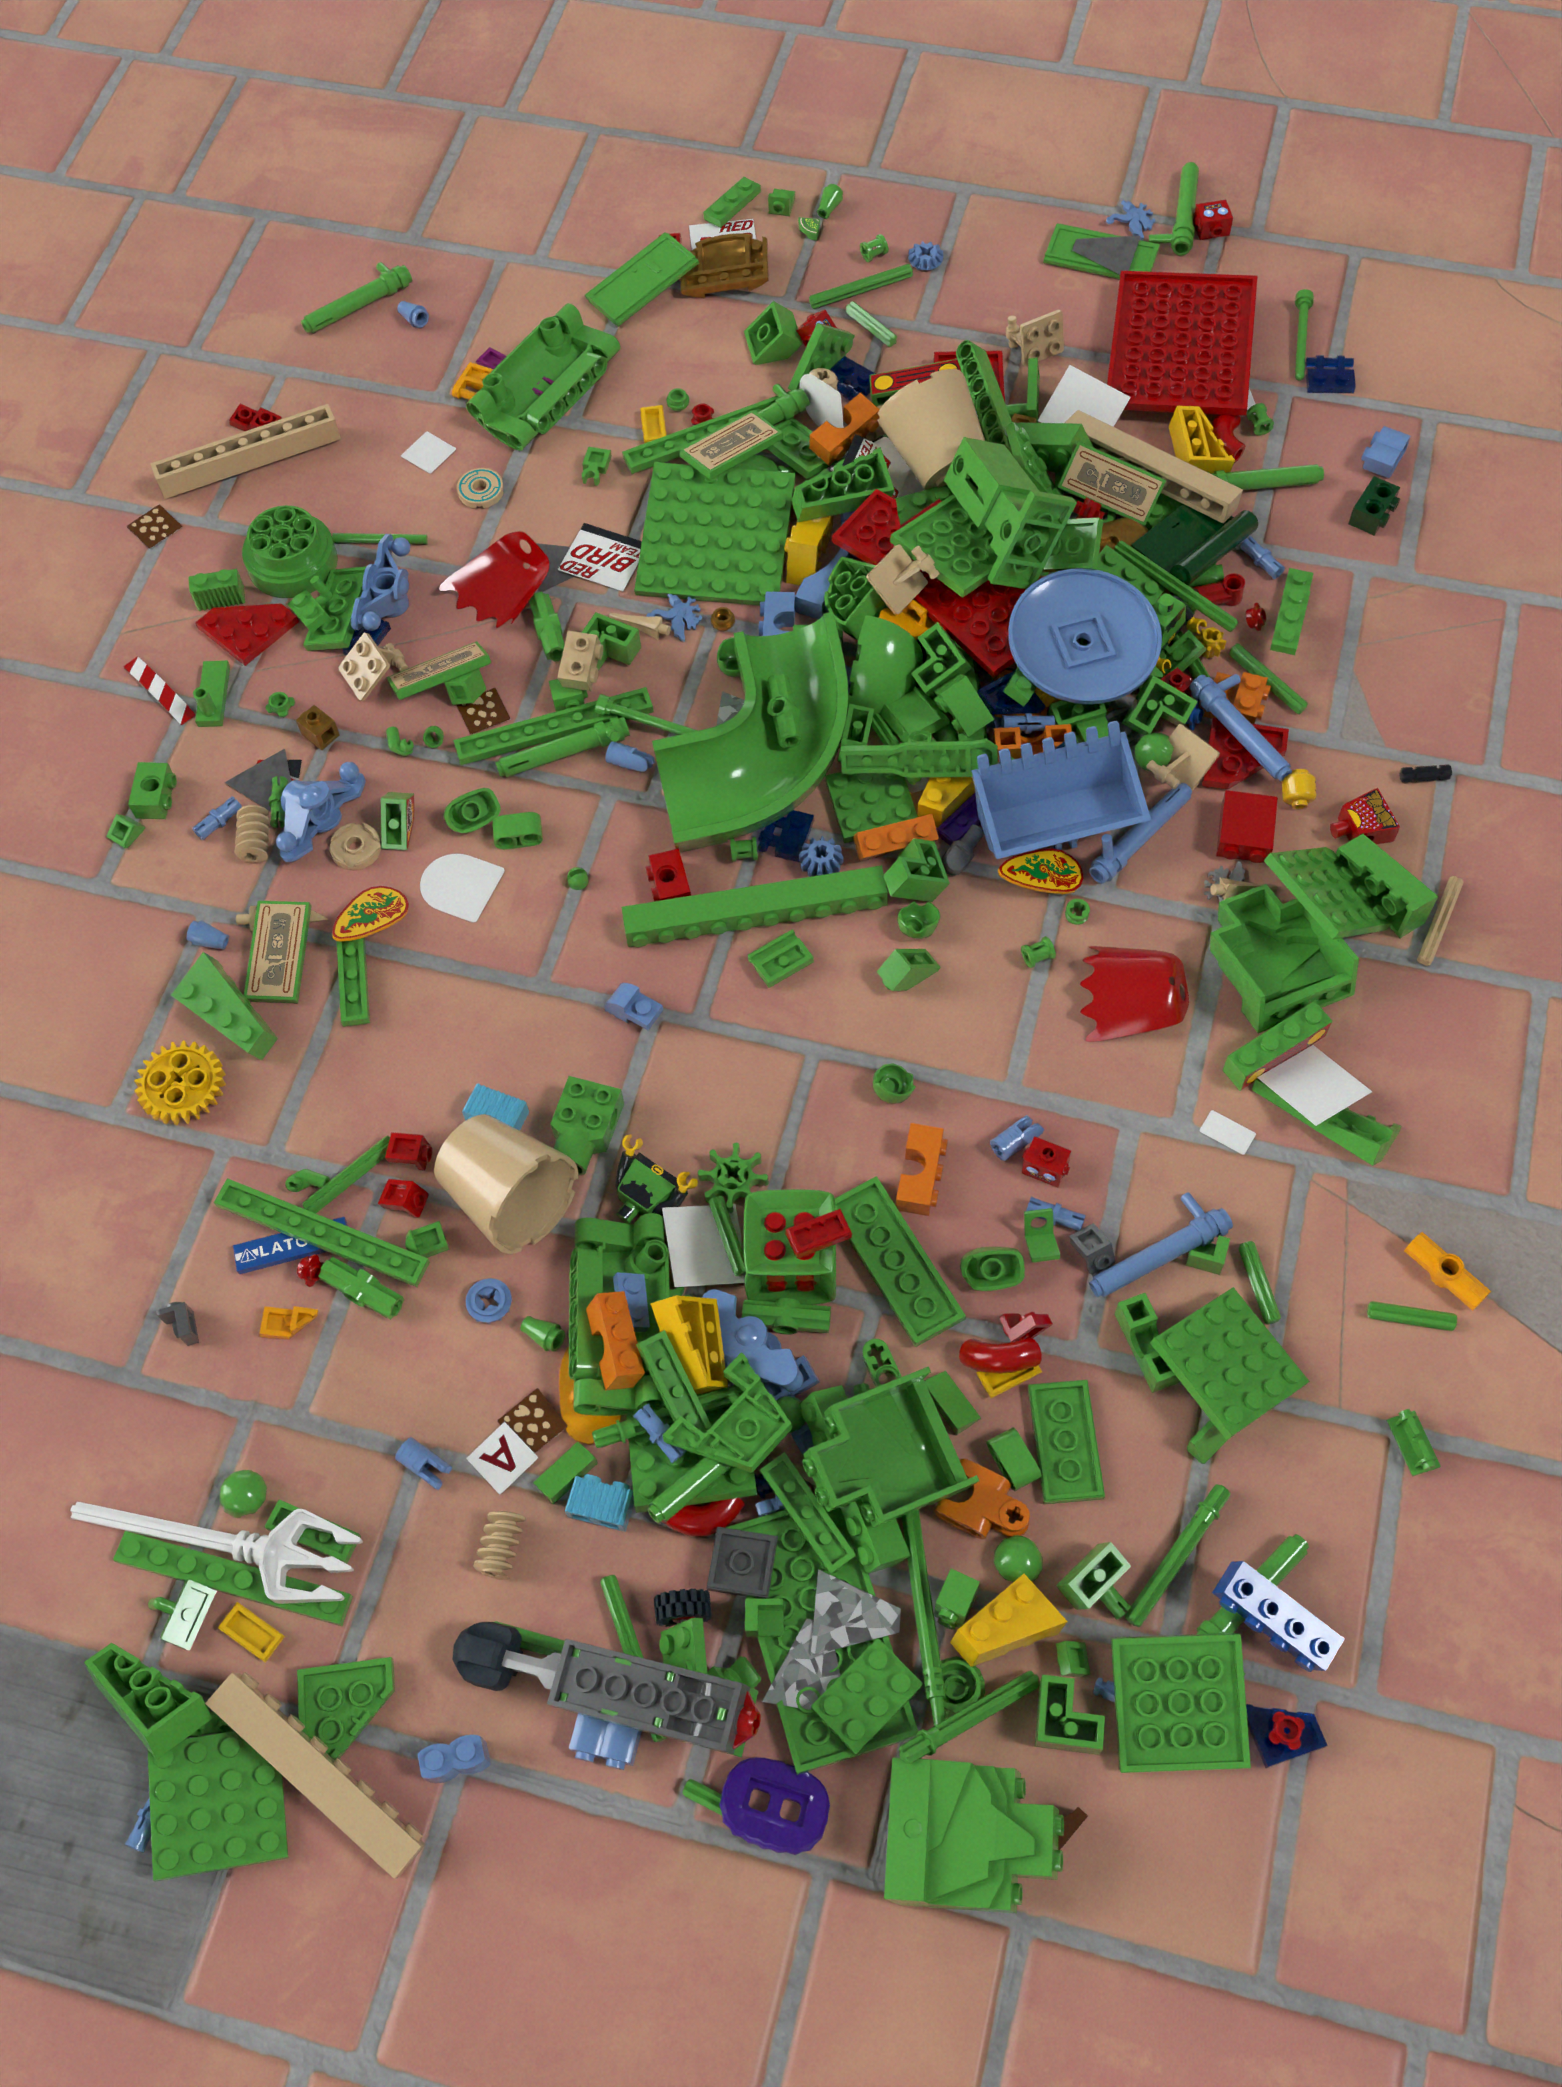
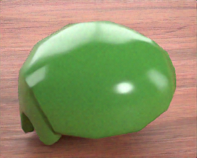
[717,637,741,677]
[1135,732,1174,772]
[897,901,940,939]
[873,1063,916,1104]
[220,1470,267,1518]
[994,1535,1043,1582]

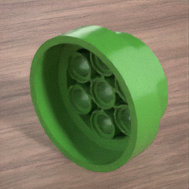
[242,505,338,598]

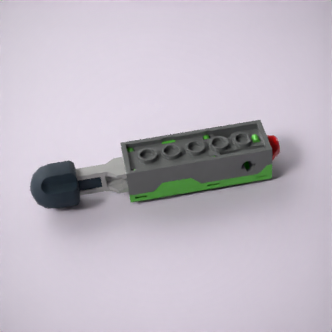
[452,1622,761,1758]

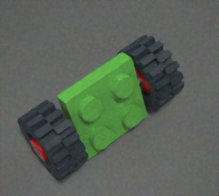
[654,1589,712,1674]

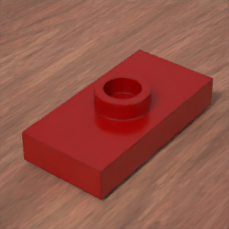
[785,1209,852,1259]

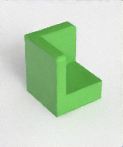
[444,669,486,705]
[1186,1235,1230,1275]
[745,1599,784,1637]

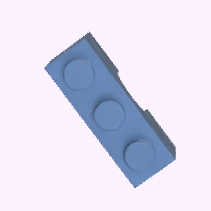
[759,592,795,636]

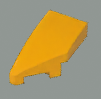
[259,1306,318,1340]

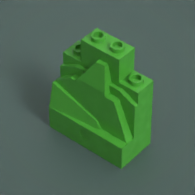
[1210,884,1359,1033]
[802,1366,979,1528]
[884,1758,1064,1914]

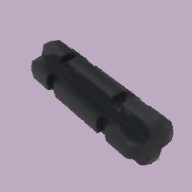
[1399,764,1452,783]

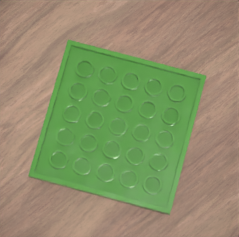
[634,462,796,606]

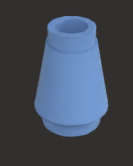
[397,301,429,328]
[186,920,229,950]

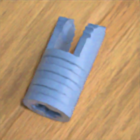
[605,741,656,772]
[990,1115,1044,1161]
[395,1437,452,1490]

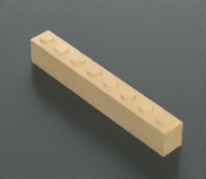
[150,404,341,499]
[1065,410,1243,524]
[205,1672,426,1879]

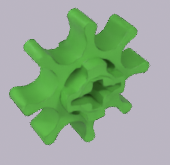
[698,1142,769,1213]

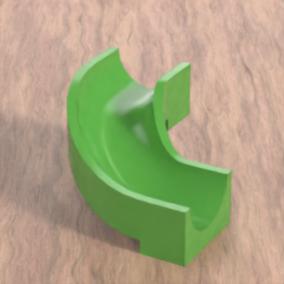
[652,612,848,853]

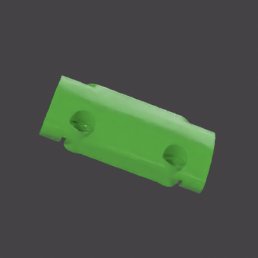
[466,303,621,451]
[569,1213,669,1416]

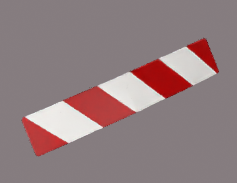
[123,657,196,725]

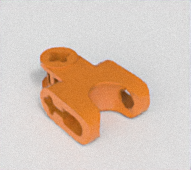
[934,1458,1030,1539]

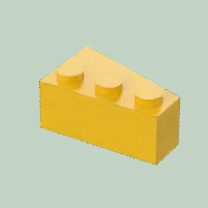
[1169,406,1235,474]
[785,515,834,586]
[917,777,975,828]
[650,1295,728,1394]
[950,1574,1068,1667]

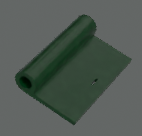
[1131,504,1259,586]

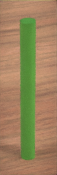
[332,533,428,544]

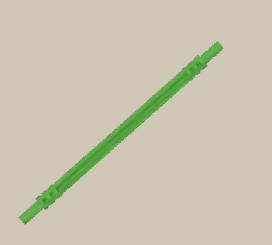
[902,1509,946,1726]

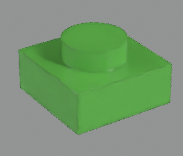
[1056,1641,1091,1677]

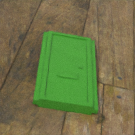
[1043,223,1160,279]
[585,232,699,327]

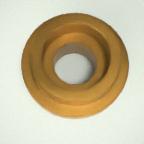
[711,607,735,631]

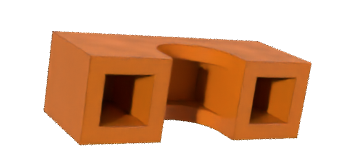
[810,393,880,466]
[992,724,1072,764]
[853,814,939,862]
[896,1123,948,1216]
[586,1291,645,1391]

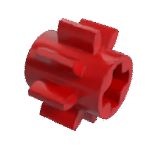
[1073,497,1105,519]

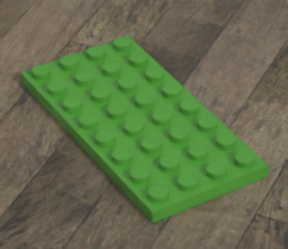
[726,1506,918,1775]

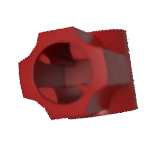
[1194,573,1245,606]

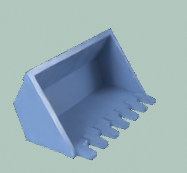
[972,721,1151,859]

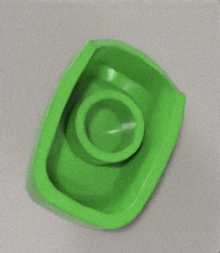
[443,788,501,833]
[960,1247,1025,1291]

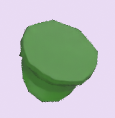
[924,1656,985,1718]

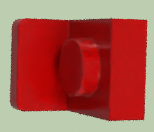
[385,1132,432,1171]
[378,1179,429,1218]
[999,1312,1053,1342]

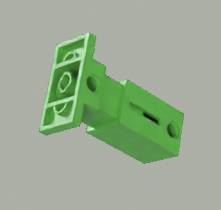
[944,437,1077,589]

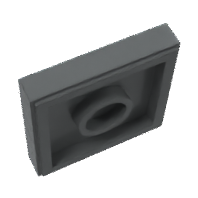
[706,1527,778,1599]

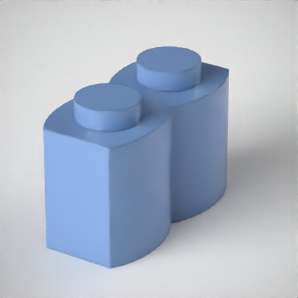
[1361,426,1411,478]
[569,1714,642,1770]
[417,1735,491,1783]

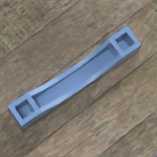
[795,511,858,619]

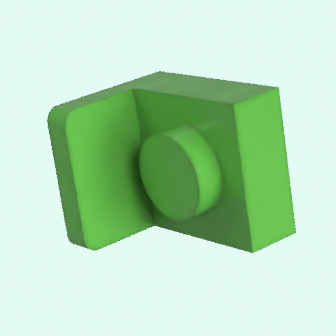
[768,189,795,216]
[707,1656,761,1688]

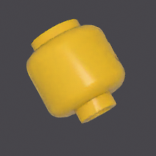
[1282,769,1316,809]

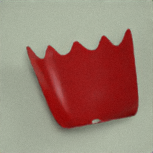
[439,531,550,628]
[1080,946,1189,1042]

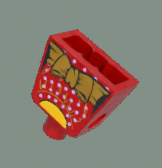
[1330,788,1400,845]

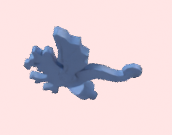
[1106,200,1155,241]
[646,594,702,642]

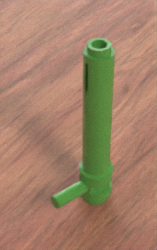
[1149,162,1199,256]
[301,262,412,333]
[756,384,810,426]
[1208,464,1324,490]
[495,716,630,778]
[647,1390,741,1524]
[1191,1534,1309,1675]

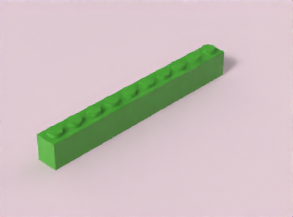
[621,865,888,947]

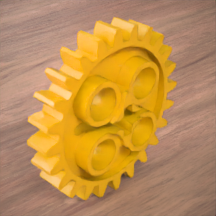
[134,1040,226,1125]

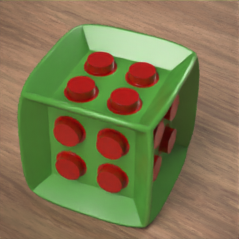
[743,1189,836,1305]

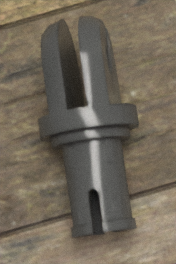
[941,825,984,876]

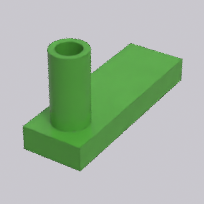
[1006,358,1040,423]
[193,660,230,727]

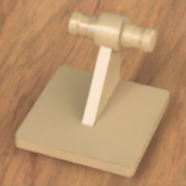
[1006,310,1064,367]
[866,544,940,615]
[338,633,408,701]
[1146,724,1220,792]

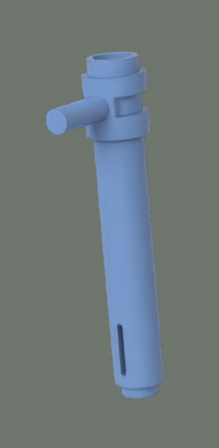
[1189,674,1292,781]
[1089,783,1192,884]
[1089,1192,1233,1297]

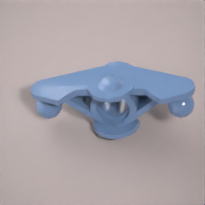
[351,534,411,631]
[276,762,366,862]
[701,1289,803,1392]

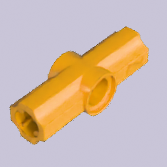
[1404,1232,1491,1311]

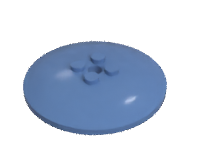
[1008,568,1162,704]

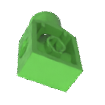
[550,1076,624,1176]

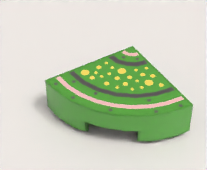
[798,217,820,241]

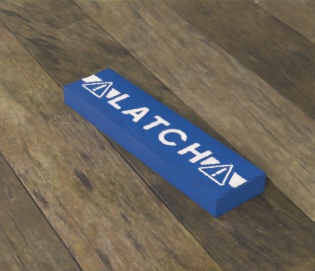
[233,1217,348,1274]

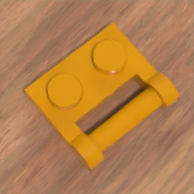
[452,362,494,400]

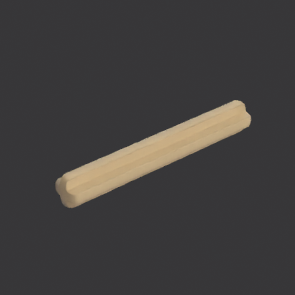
[1417,876,1464,966]

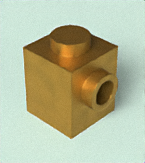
[296,705,340,751]

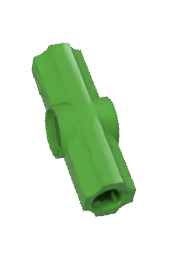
[529,591,565,662]
[766,674,802,748]
[318,1257,404,1320]
[742,1298,831,1334]

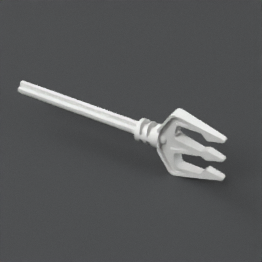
[70,1502,363,1604]

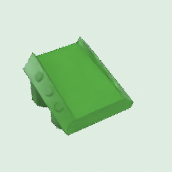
[881,686,950,743]

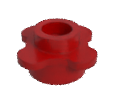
[691,403,714,425]
[1245,603,1267,631]
[297,1254,324,1287]
[1269,1712,1305,1750]

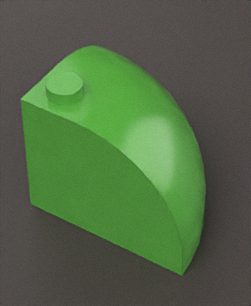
[824,557,888,640]
[846,615,923,721]

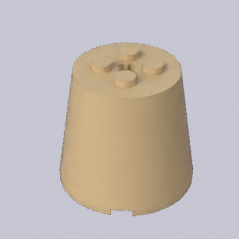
[878,369,985,490]
[434,1114,578,1254]

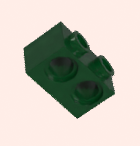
[1348,476,1400,536]

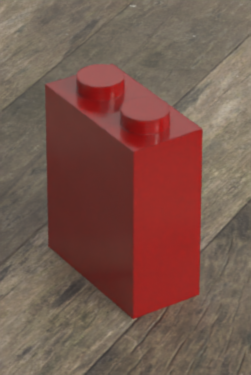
[1216,790,1278,863]

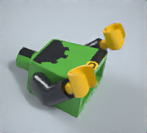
[1152,593,1207,674]
[615,1134,698,1224]

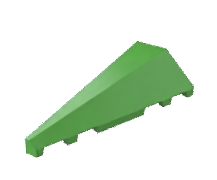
[1252,1079,1402,1166]

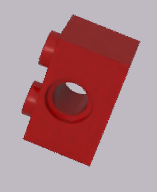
[645,848,691,902]

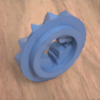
[908,241,943,270]
[466,1278,512,1324]

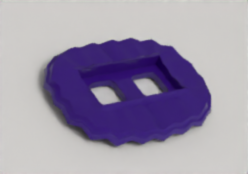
[719,1757,830,1855]

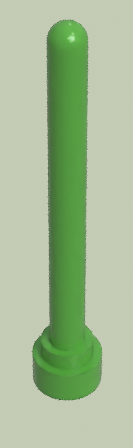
[1295,289,1314,381]
[595,694,698,735]

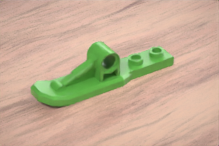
[840,730,998,778]

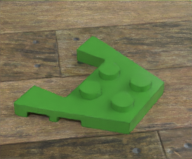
[662,1353,792,1473]

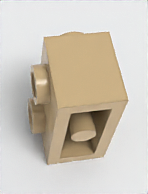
[557,631,603,691]

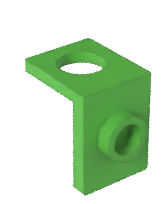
[1024,1208,1060,1262]

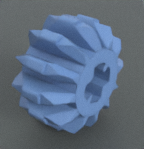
[799,835,843,877]

